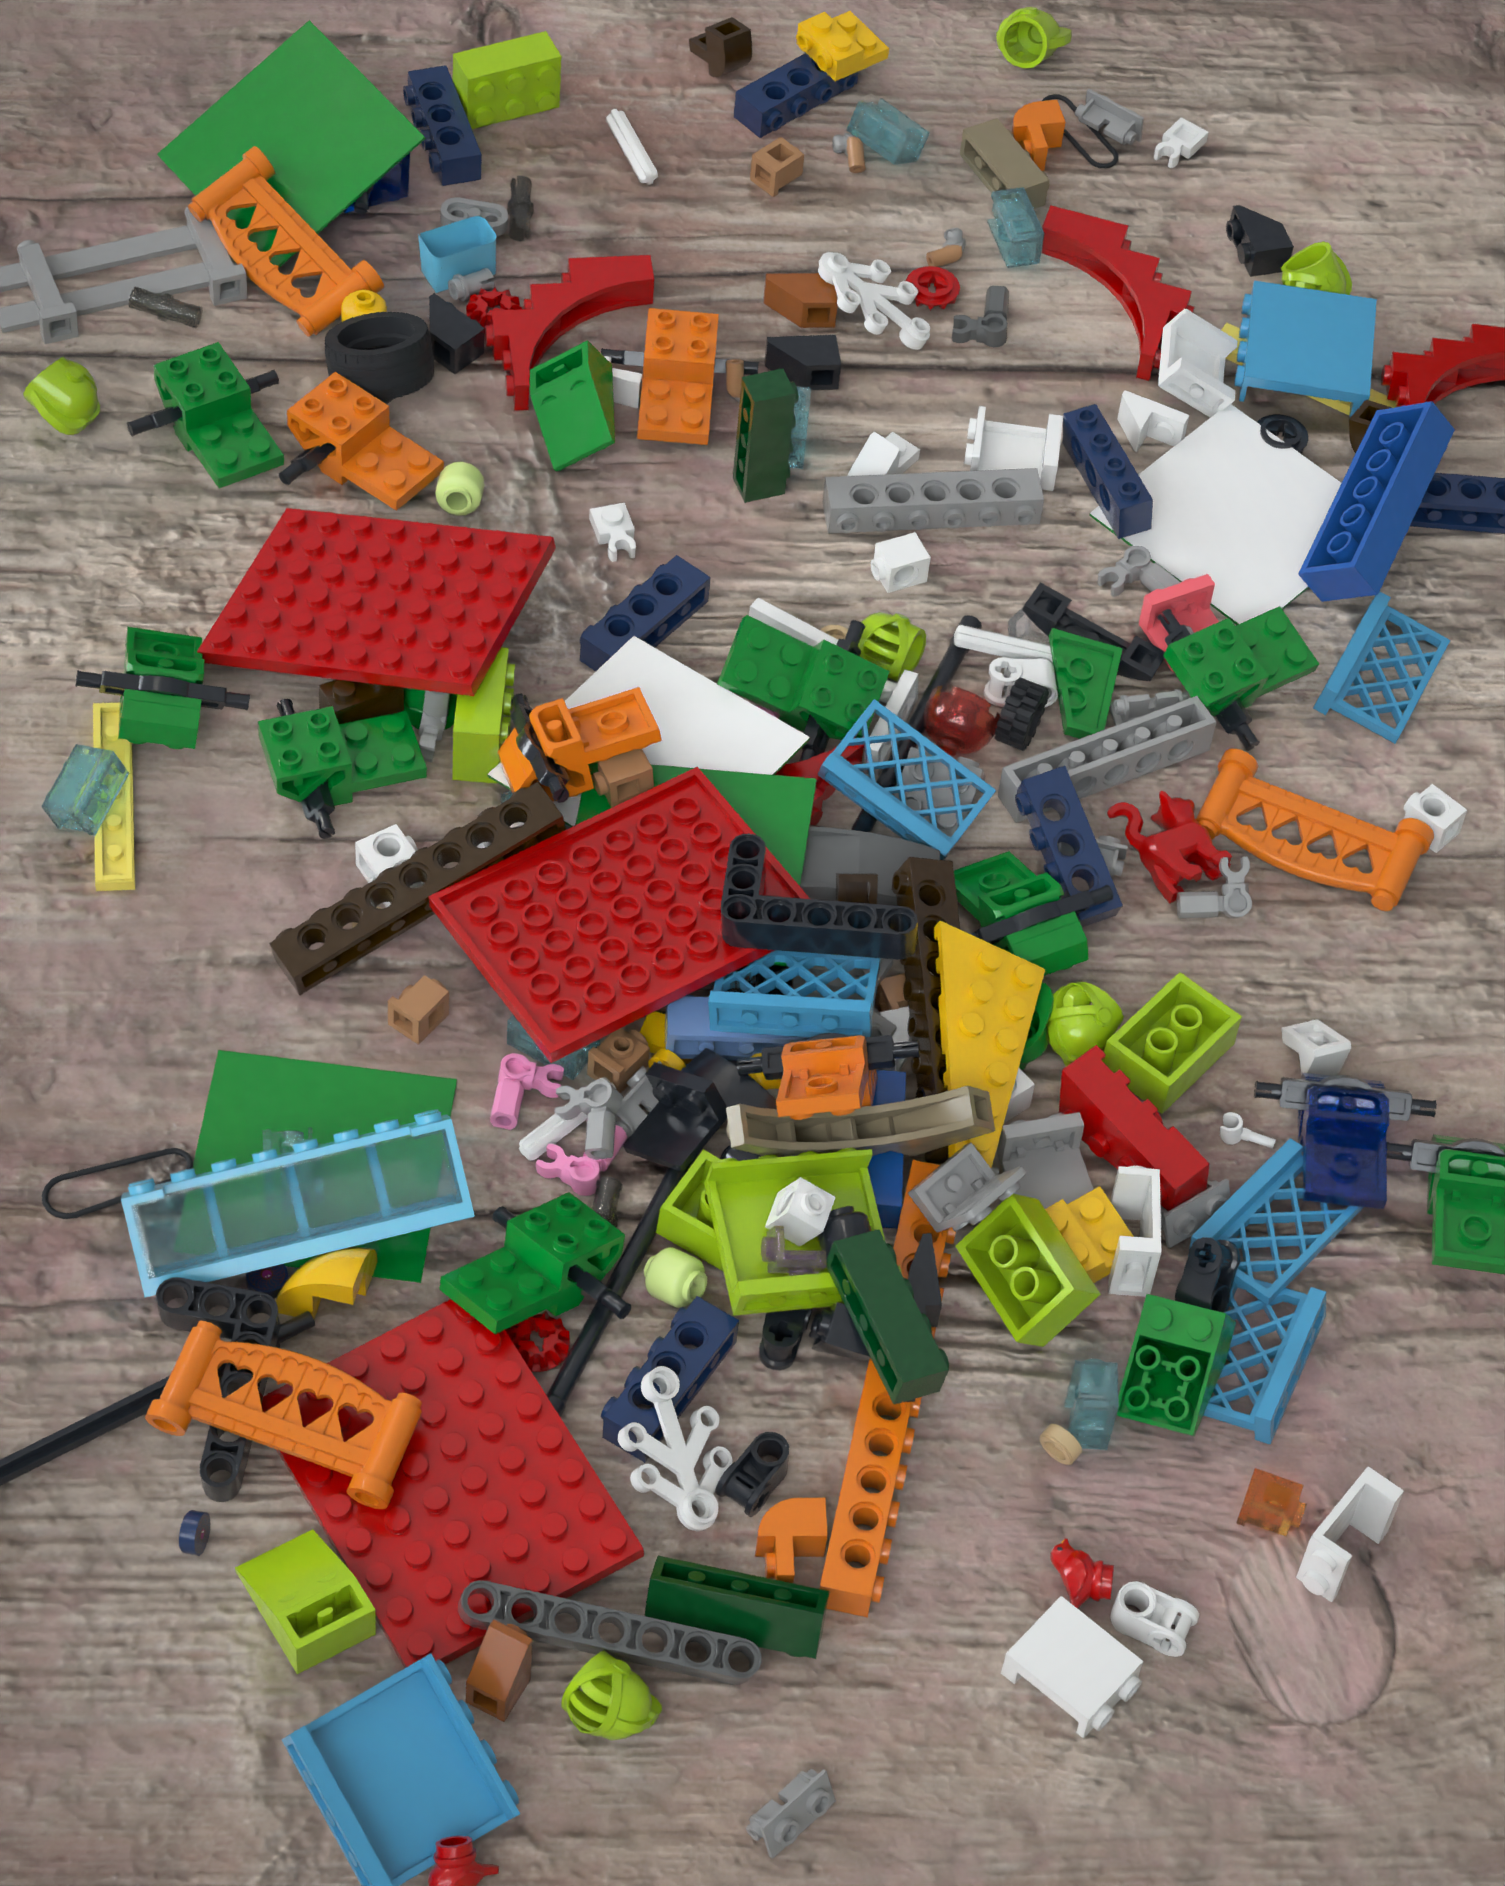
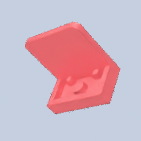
[1139,574,1219,672]

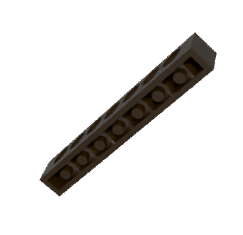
[269,782,566,996]
[892,857,961,1164]

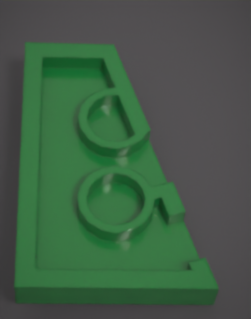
[1049,628,1123,739]

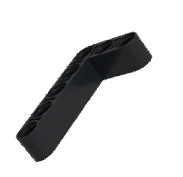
[721,833,918,960]
[156,1277,280,1502]

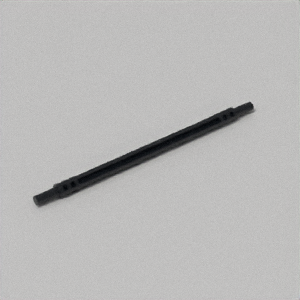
[0,1311,315,1486]

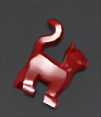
[1107,791,1232,904]

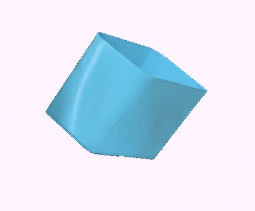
[418,216,496,293]

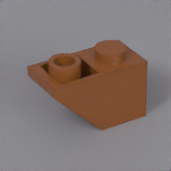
[763,273,838,328]
[466,1619,533,1722]

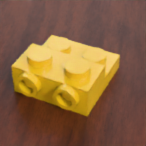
[796,11,889,81]
[1045,1186,1134,1283]

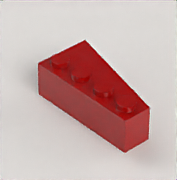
[1059,1045,1210,1211]

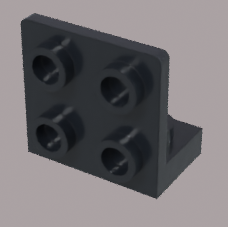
[623,1062,727,1171]

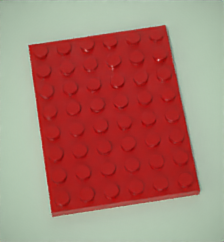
[197,508,556,696]
[428,767,810,1063]
[261,1299,644,1668]

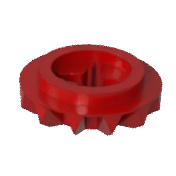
[906,266,960,311]
[466,287,522,328]
[505,1310,570,1372]

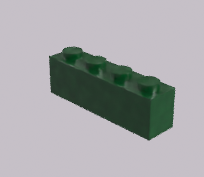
[733,368,799,503]
[825,1229,949,1405]
[644,1555,830,1659]

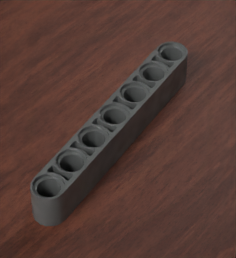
[458,1581,762,1685]

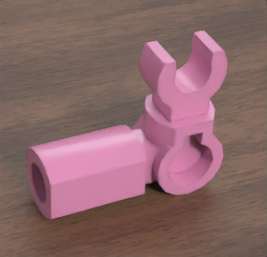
[490,1053,564,1130]
[536,1125,627,1196]

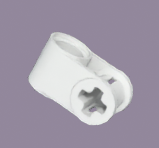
[984,657,1058,708]
[1110,1581,1199,1657]

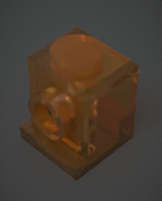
[1236,1468,1307,1537]

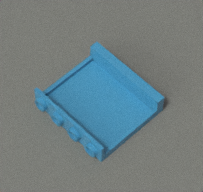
[1234,280,1377,418]
[282,1653,520,1886]

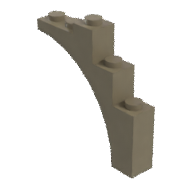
[726,1086,995,1157]

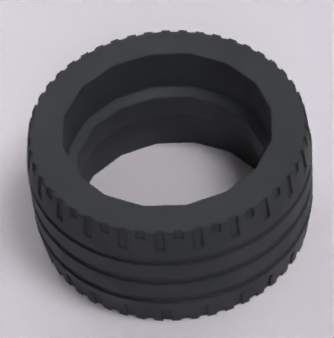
[325,312,434,401]

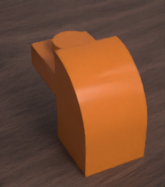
[1012,100,1065,171]
[755,1498,827,1583]

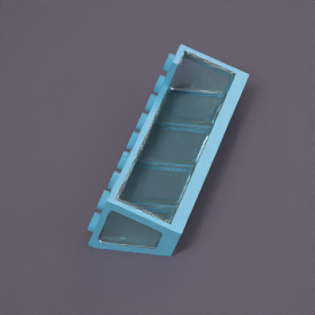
[121,1109,475,1298]

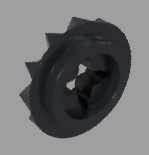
[1257,414,1309,454]

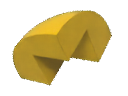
[276,1247,377,1319]

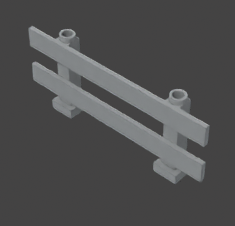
[0,207,248,344]

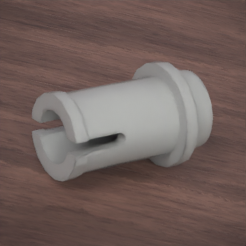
[448,268,495,301]

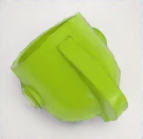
[996,7,1072,68]
[1281,241,1352,295]
[23,357,100,435]
[858,612,926,682]
[1047,982,1124,1066]
[561,1650,662,1741]

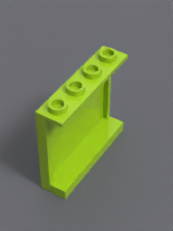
[704,1148,902,1316]

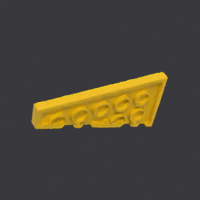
[934,921,1045,1168]

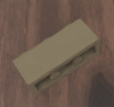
[960,118,1050,217]

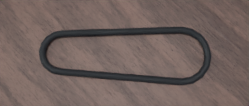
[42,1148,193,1219]

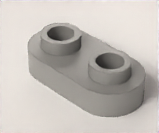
[440,197,508,236]

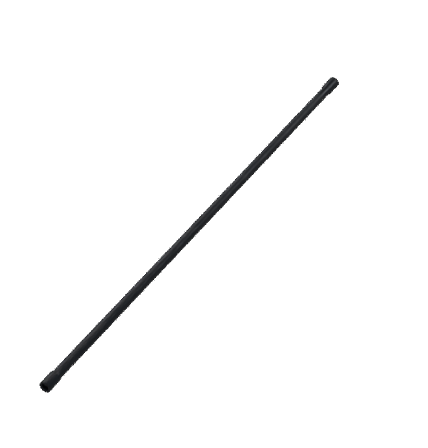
[546,615,982,1417]

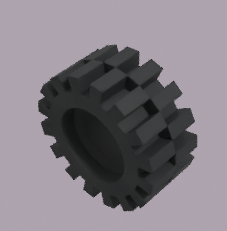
[995,677,1049,751]

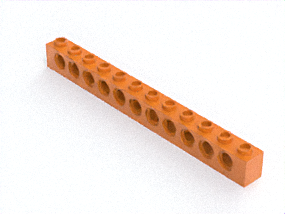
[819,1160,956,1618]

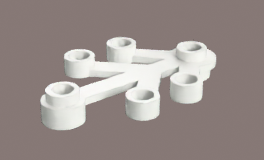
[818,252,930,350]
[618,1366,732,1531]

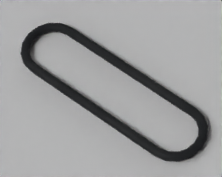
[1042,94,1119,168]

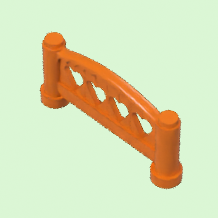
[188,146,384,337]
[1196,749,1434,911]
[145,1321,422,1509]

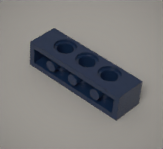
[734,53,859,138]
[403,65,482,186]
[1062,404,1153,539]
[1410,473,1505,534]
[580,555,711,671]
[1015,766,1123,927]
[601,1296,739,1463]

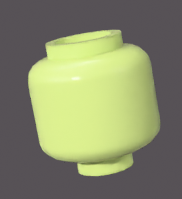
[435,462,485,516]
[644,1247,707,1308]

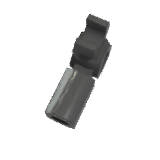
[952,286,1009,348]

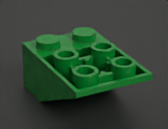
[530,340,615,472]
[1113,1294,1236,1436]

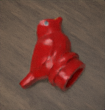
[1050,1538,1114,1609]
[428,1836,499,1886]

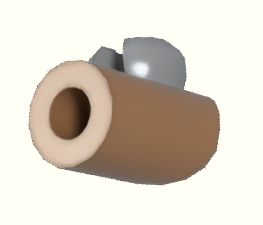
[832,133,866,173]
[926,228,966,267]
[726,359,744,403]

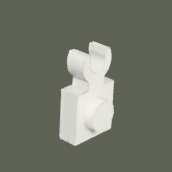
[1154,117,1208,168]
[589,503,636,562]

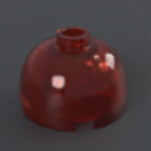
[924,686,1001,756]

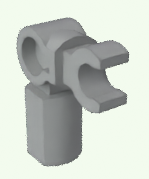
[1097,546,1181,597]
[419,691,451,762]
[1177,857,1252,919]
[554,1079,622,1160]

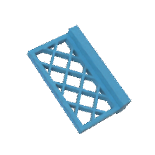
[1313,591,1450,744]
[817,699,996,860]
[708,950,880,1037]
[1188,1138,1367,1305]
[1203,1278,1327,1445]

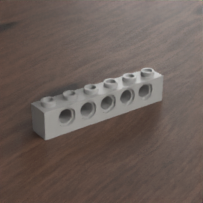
[822,468,1044,533]
[998,696,1216,823]

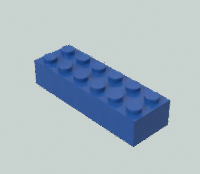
[1298,401,1455,602]

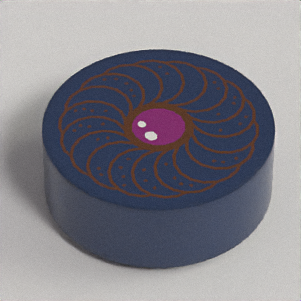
[246,1264,288,1299]
[179,1510,211,1556]

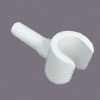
[1220,1112,1276,1149]

